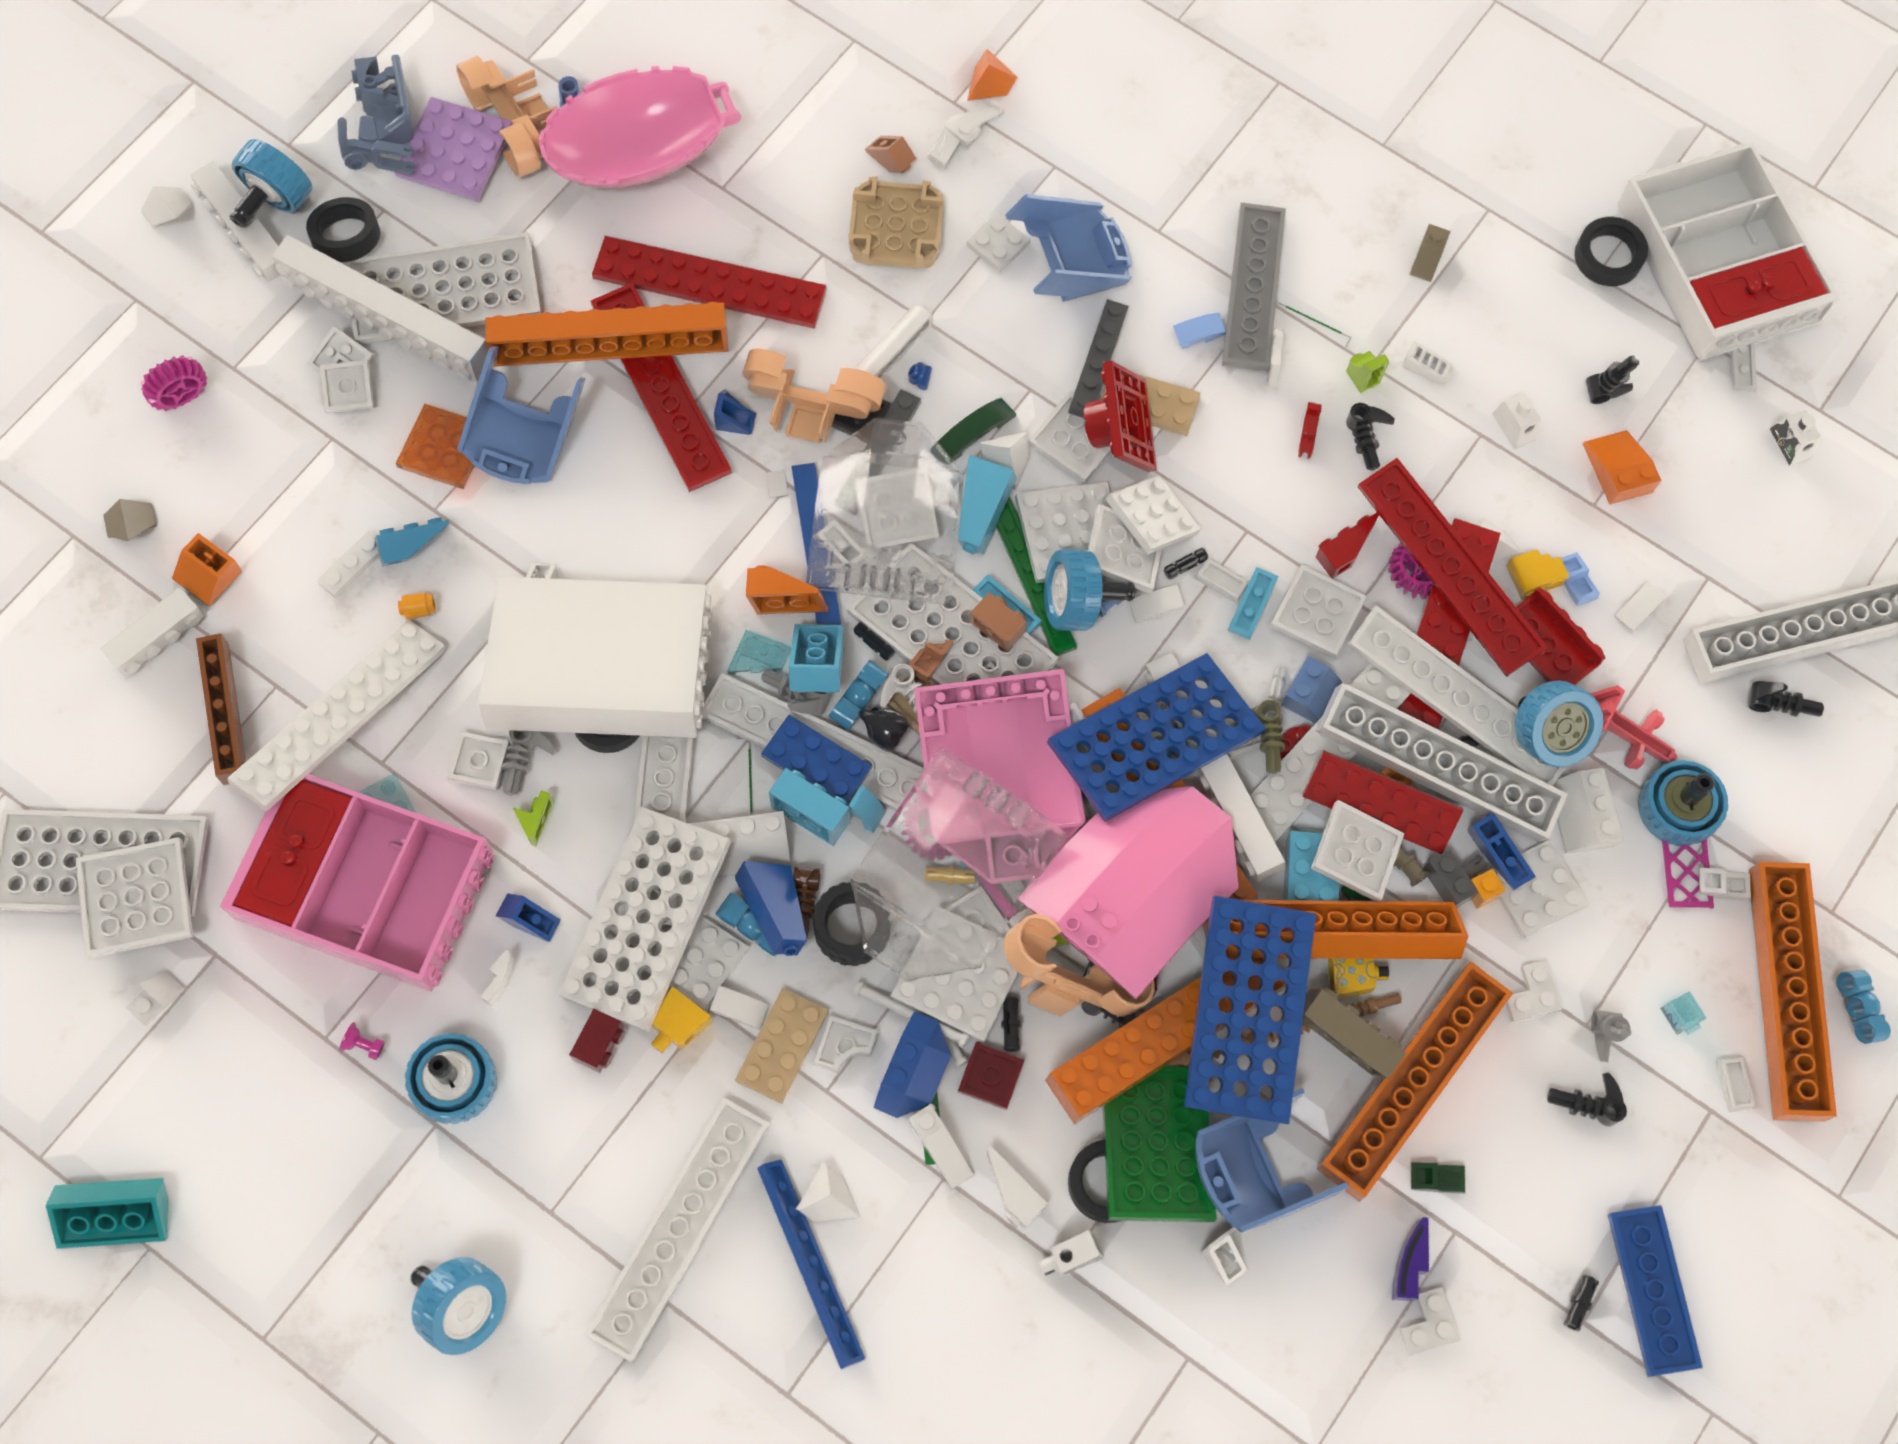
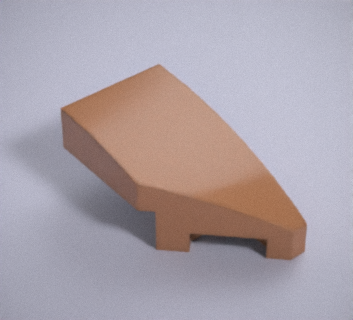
[908,640,953,683]

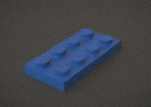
[761,715,872,803]

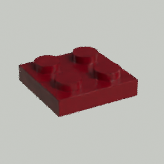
[958,1042,1024,1110]

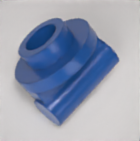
[908,362,932,390]

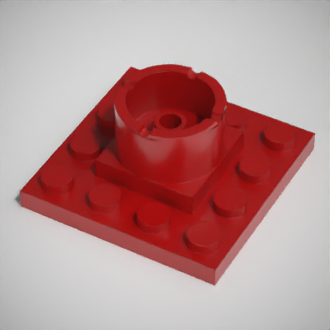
[1083,360,1157,472]

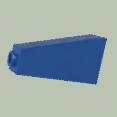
[735,861,807,956]

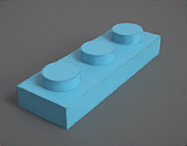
[1228,567,1279,640]
[973,575,1042,635]

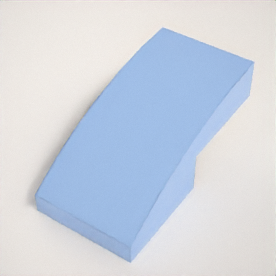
[1173,312,1226,349]
[1562,552,1600,606]

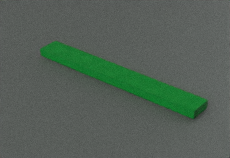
[996,497,1077,656]

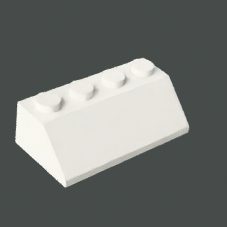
[689,811,791,881]

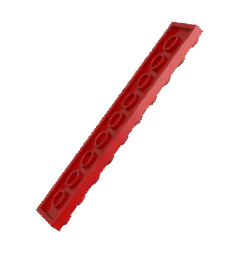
[592,236,827,329]
[590,282,732,492]
[1357,458,1548,677]
[1397,518,1501,730]

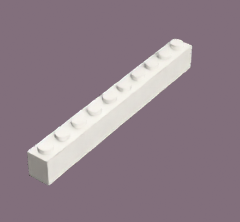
[1144,652,1285,882]

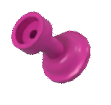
[339,1022,385,1060]

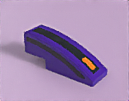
[1392,1217,1429,1301]

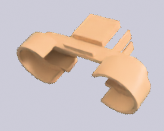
[456,55,558,178]
[742,348,887,443]
[1004,914,1155,1017]

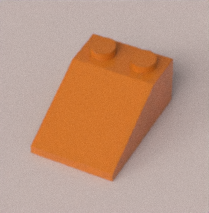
[1583,430,1662,505]
[746,565,828,614]

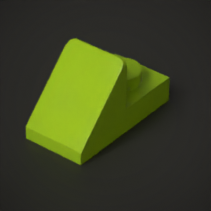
[513,790,554,846]

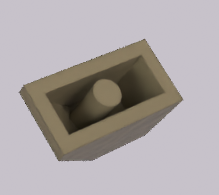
[1409,224,1451,282]

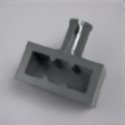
[1423,850,1487,908]

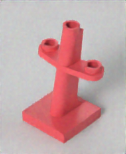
[1590,685,1677,770]

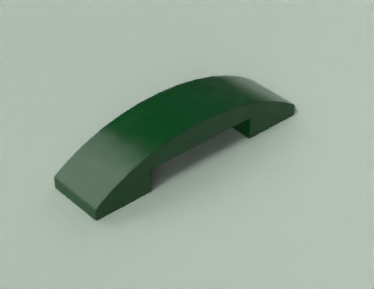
[929,398,1016,468]

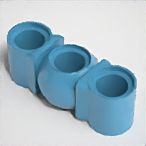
[828,660,889,730]
[715,892,777,956]
[1836,969,1891,1044]

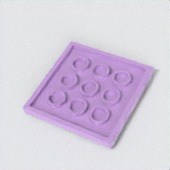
[394,97,513,202]

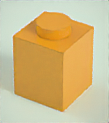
[1471,869,1506,909]

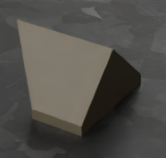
[103,499,157,541]

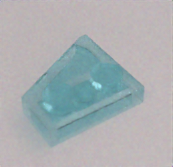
[727,630,791,675]

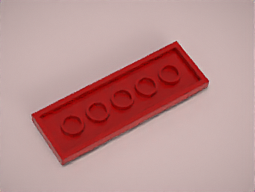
[1302,750,1464,854]

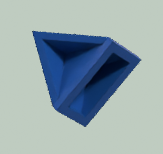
[713,389,756,435]

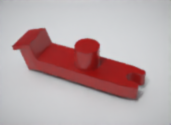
[1298,402,1322,459]

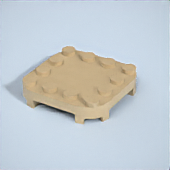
[848,176,944,268]

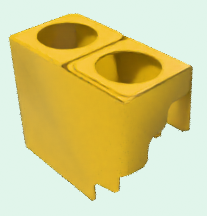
[1506,549,1569,600]

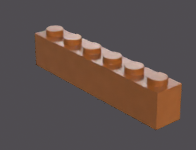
[196,633,246,785]

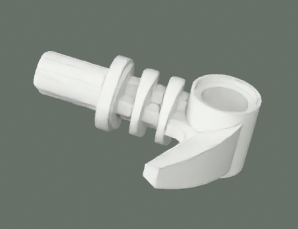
[880,664,923,715]

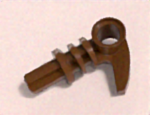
[793,866,820,938]

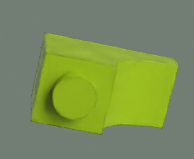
[1346,351,1389,393]

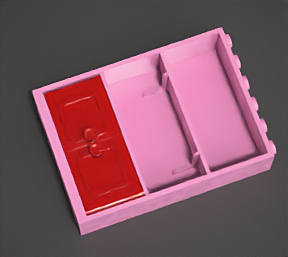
[220,774,494,992]

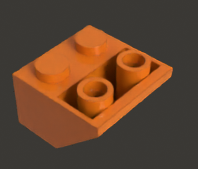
[172,533,242,607]

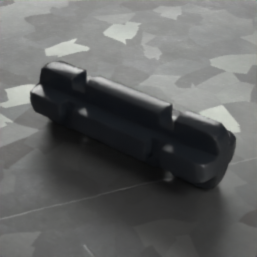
[1163,548,1208,579]
[853,622,894,661]

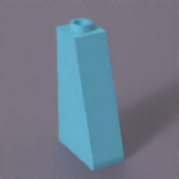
[958,455,1017,555]

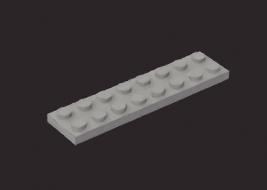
[1222,202,1286,372]

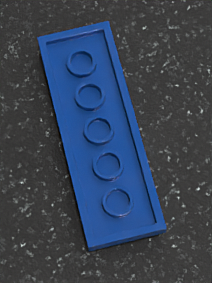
[1607,1205,1703,1377]

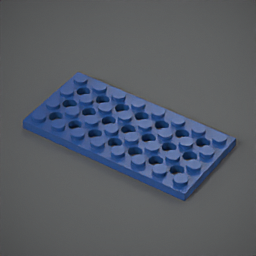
[1047,653,1266,822]
[1183,896,1316,1124]

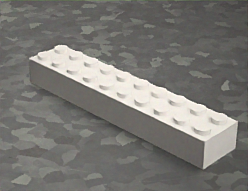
[271,235,488,384]
[1683,579,1898,684]
[1315,683,1568,842]

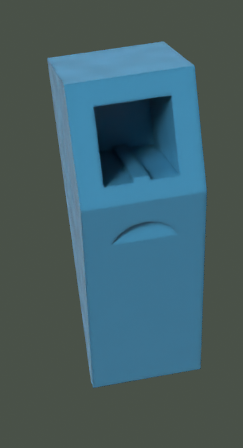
[375,517,449,567]

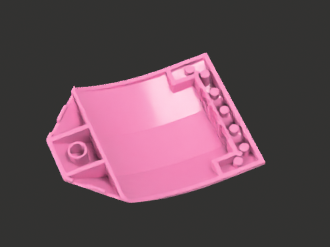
[914,669,1086,884]
[1018,786,1239,999]

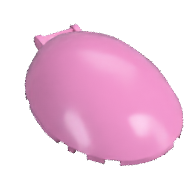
[539,66,741,188]

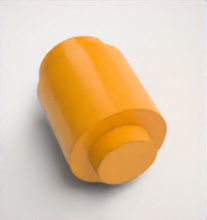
[398,592,436,620]

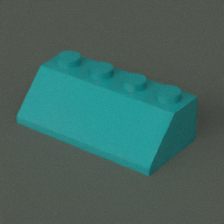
[45,1178,168,1249]

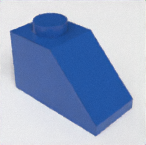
[496,893,561,942]

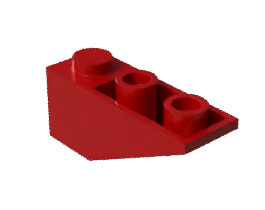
[1315,512,1379,579]

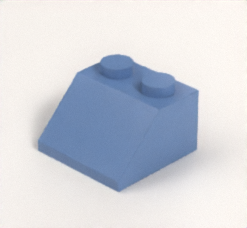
[1281,656,1343,724]

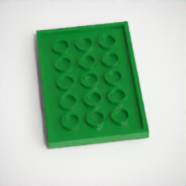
[1103,1066,1217,1222]

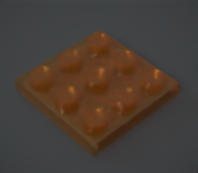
[396,403,474,489]

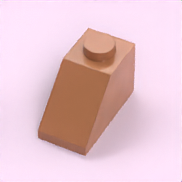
[865,136,916,173]

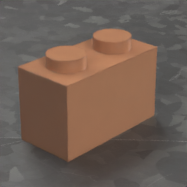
[970,592,1027,652]

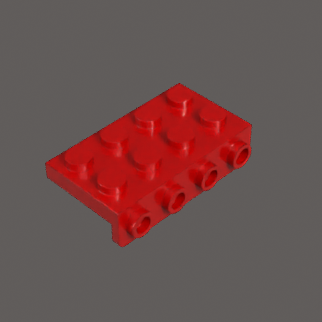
[1516,587,1605,685]

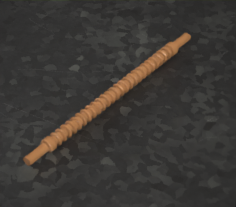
[1166,993,1402,1067]

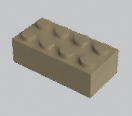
[1302,988,1406,1079]

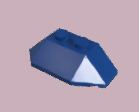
[873,1011,952,1118]

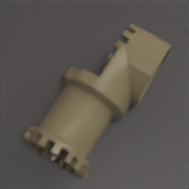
[1393,846,1430,887]

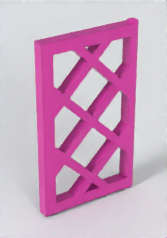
[1662,839,1714,909]

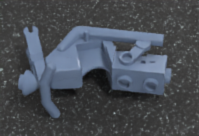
[337,54,416,175]

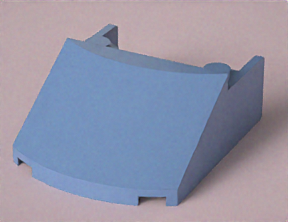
[1005,194,1132,302]
[457,345,586,484]
[1195,1088,1349,1233]

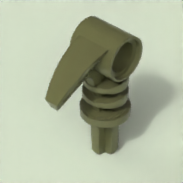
[1235,700,1285,774]

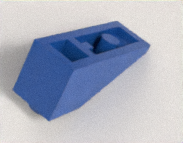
[1467,813,1536,890]

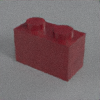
[569,1008,625,1073]

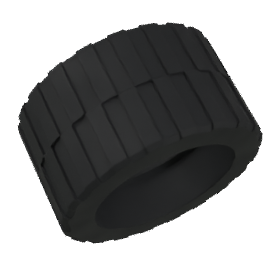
[813,881,890,966]

